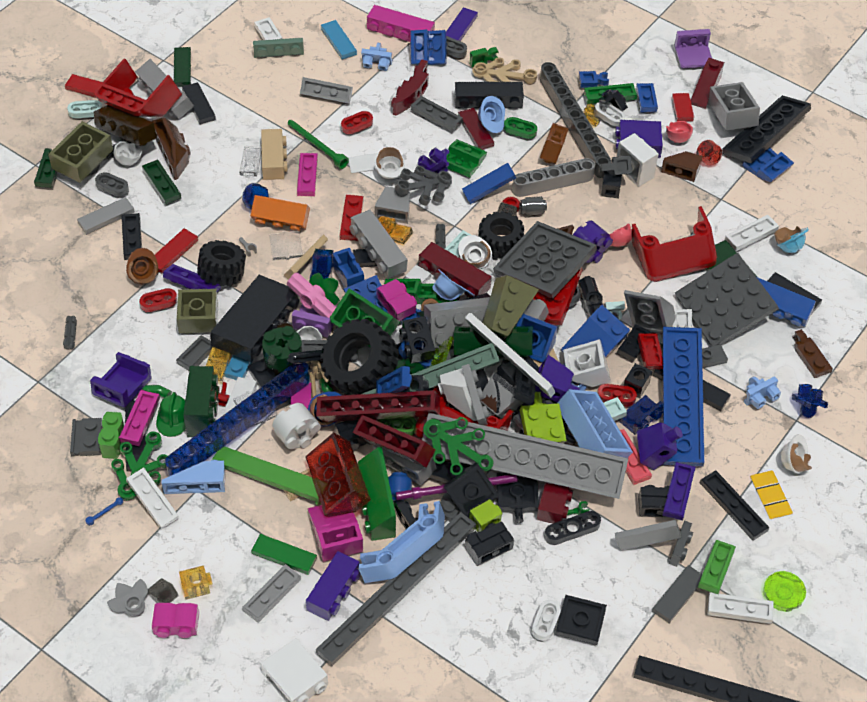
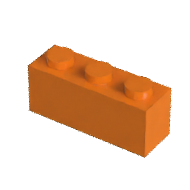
[250,195,310,231]

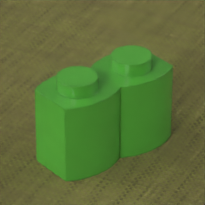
[98,412,124,459]

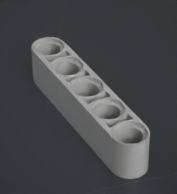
[512,158,595,197]

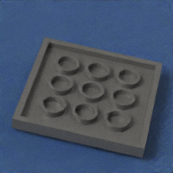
[493,221,597,299]
[675,253,779,346]

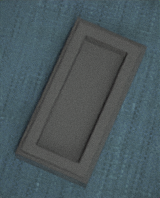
[176,335,216,371]

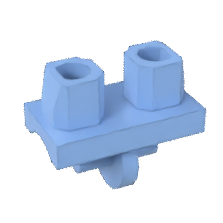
[361,42,393,71]
[744,376,781,409]

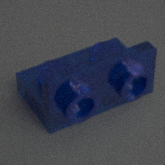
[618,395,664,435]

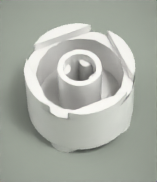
[272,403,321,449]

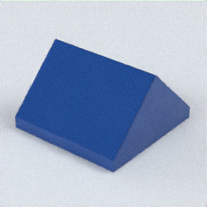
[517,313,558,362]

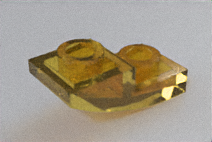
[378,216,413,244]
[206,347,231,382]

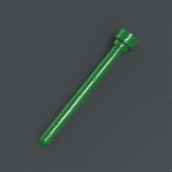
[288,120,349,169]

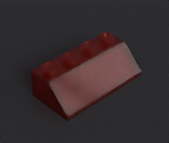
[305,432,371,517]

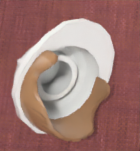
[375,147,405,179]
[458,235,492,269]
[781,434,812,474]

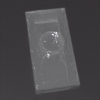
[239,146,262,177]

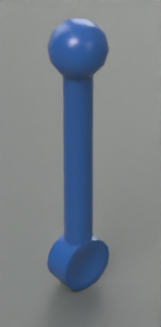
[85,497,123,526]

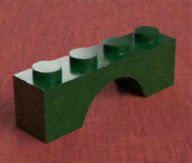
[454,326,533,357]

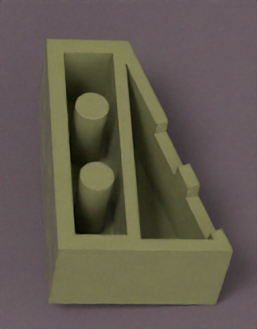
[483,275,539,338]

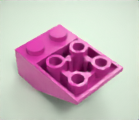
[308,499,363,562]

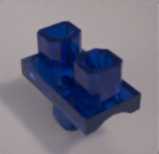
[792,384,828,418]

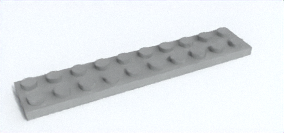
[422,413,628,499]

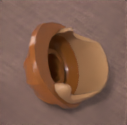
[126,248,158,285]

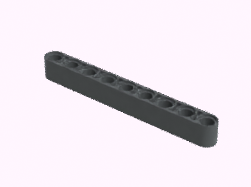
[540,62,611,178]

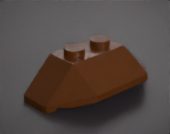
[152,117,191,180]

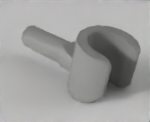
[239,237,257,257]

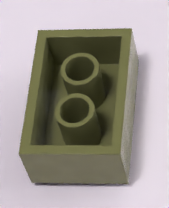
[49,121,113,183]

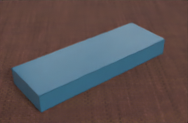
[321,20,357,59]

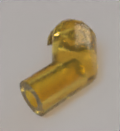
[583,103,600,127]

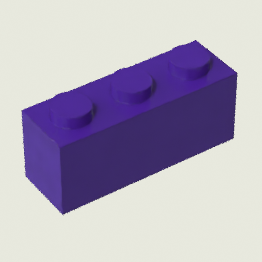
[306,551,361,621]

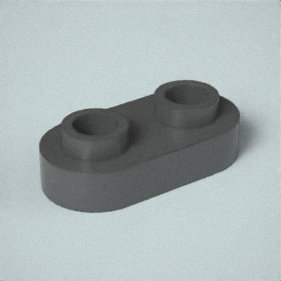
[446,36,467,58]
[95,172,129,197]

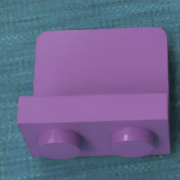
[674,29,712,68]
[292,304,337,337]

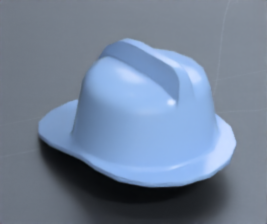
[478,96,505,133]
[432,269,475,300]

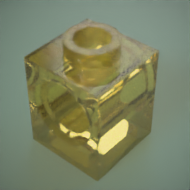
[179,565,213,600]

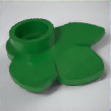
[309,273,340,305]

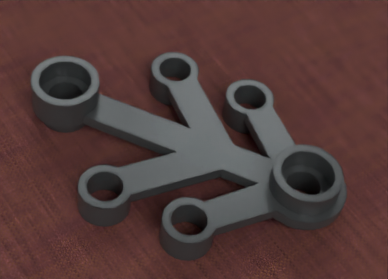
[395,166,452,206]

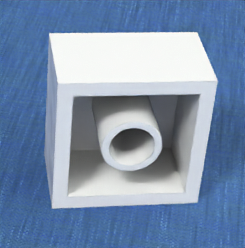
[617,133,658,187]

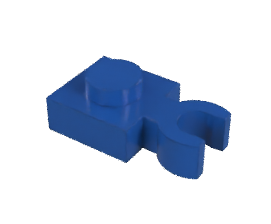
[579,71,609,88]

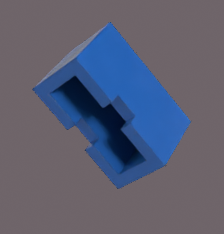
[333,248,364,288]

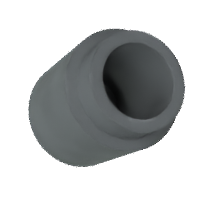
[520,196,547,215]

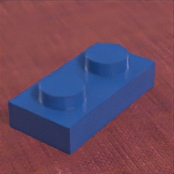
[636,83,658,112]

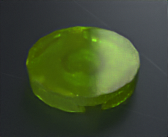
[763,571,806,612]

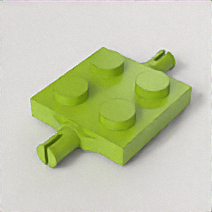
[520,392,566,444]

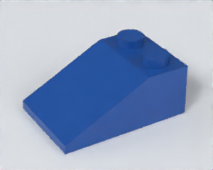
[560,305,630,358]

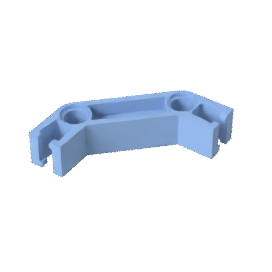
[359,501,445,583]

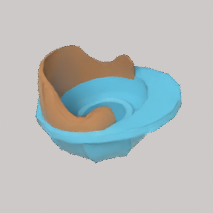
[774,226,809,253]

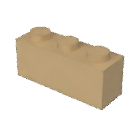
[261,129,288,180]

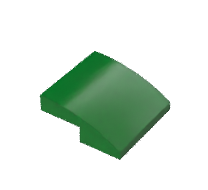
[446,139,487,178]

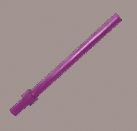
[395,474,517,500]

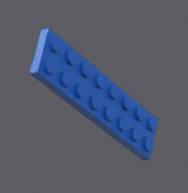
[663,327,704,467]

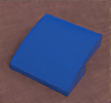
[411,29,447,65]
[742,147,794,182]

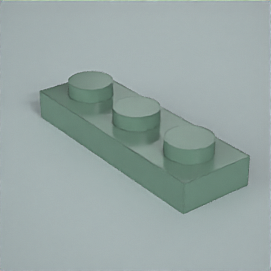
[253,38,304,58]

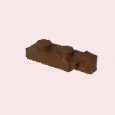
[793,329,833,378]

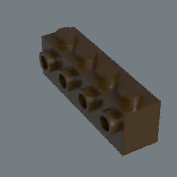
[93,105,156,146]

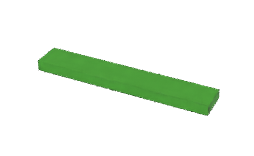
[212,445,329,503]

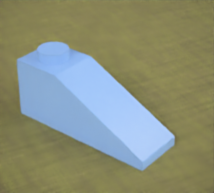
[161,460,226,494]

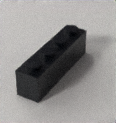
[454,82,524,108]

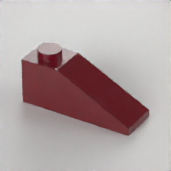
[691,58,725,109]

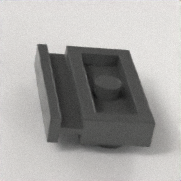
[70,418,102,457]

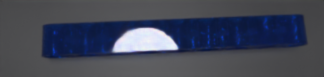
[165,363,310,476]

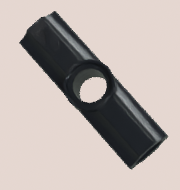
[578,276,603,317]

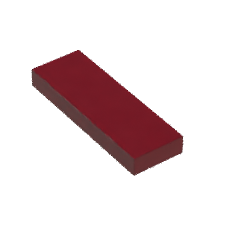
[458,108,494,150]

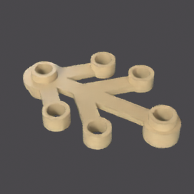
[472,57,537,84]

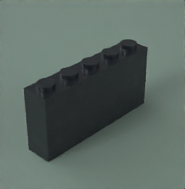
[210,274,300,362]

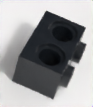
[399,316,436,363]

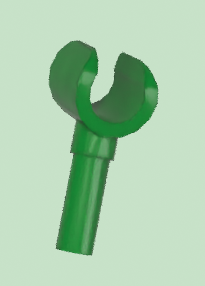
[567,501,590,515]

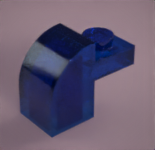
[310,248,334,279]

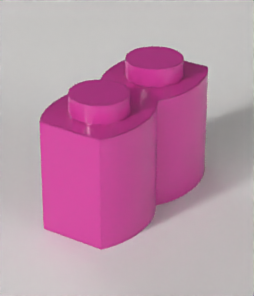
[376,279,417,321]
[152,603,199,638]

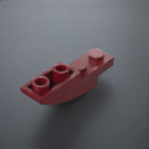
[391,59,429,116]

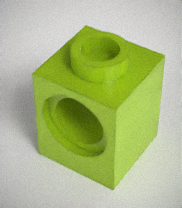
[469,499,502,532]

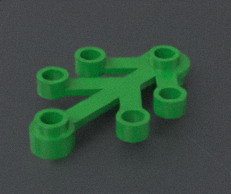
[423,417,494,475]
[111,431,170,500]

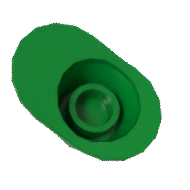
[156,392,186,437]

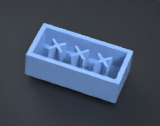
[558,389,633,458]

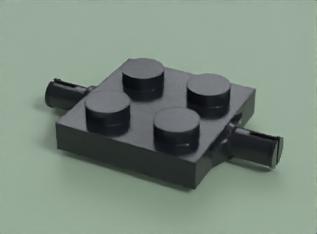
[496,472,539,523]

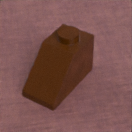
[661,151,703,182]

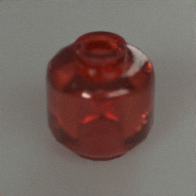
[696,140,722,166]

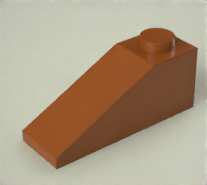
[540,123,569,164]

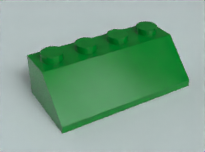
[355,447,396,541]

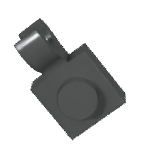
[599,155,632,175]

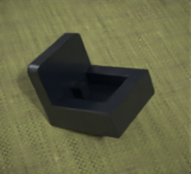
[598,89,628,111]

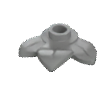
[107,579,148,616]

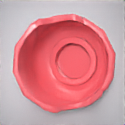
[666,121,693,143]
[610,223,633,247]

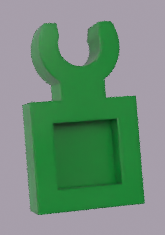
[469,47,499,68]

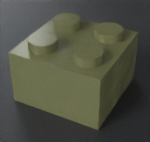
[177,289,218,334]

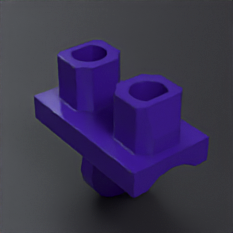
[417,147,449,177]

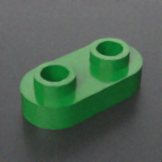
[504,117,538,139]

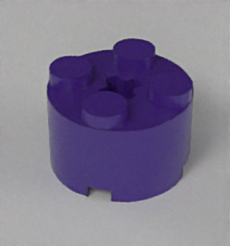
[573,220,613,263]

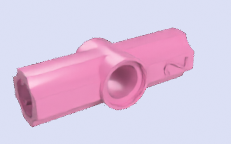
[286,273,336,318]

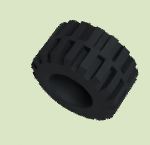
[478,211,525,260]
[197,240,246,286]

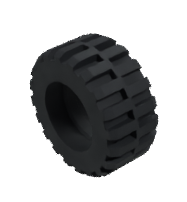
[320,319,398,395]

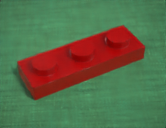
[340,195,364,241]

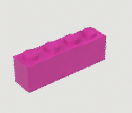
[367,5,435,42]

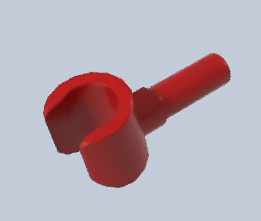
[218,382,230,406]

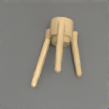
[309,361,340,398]

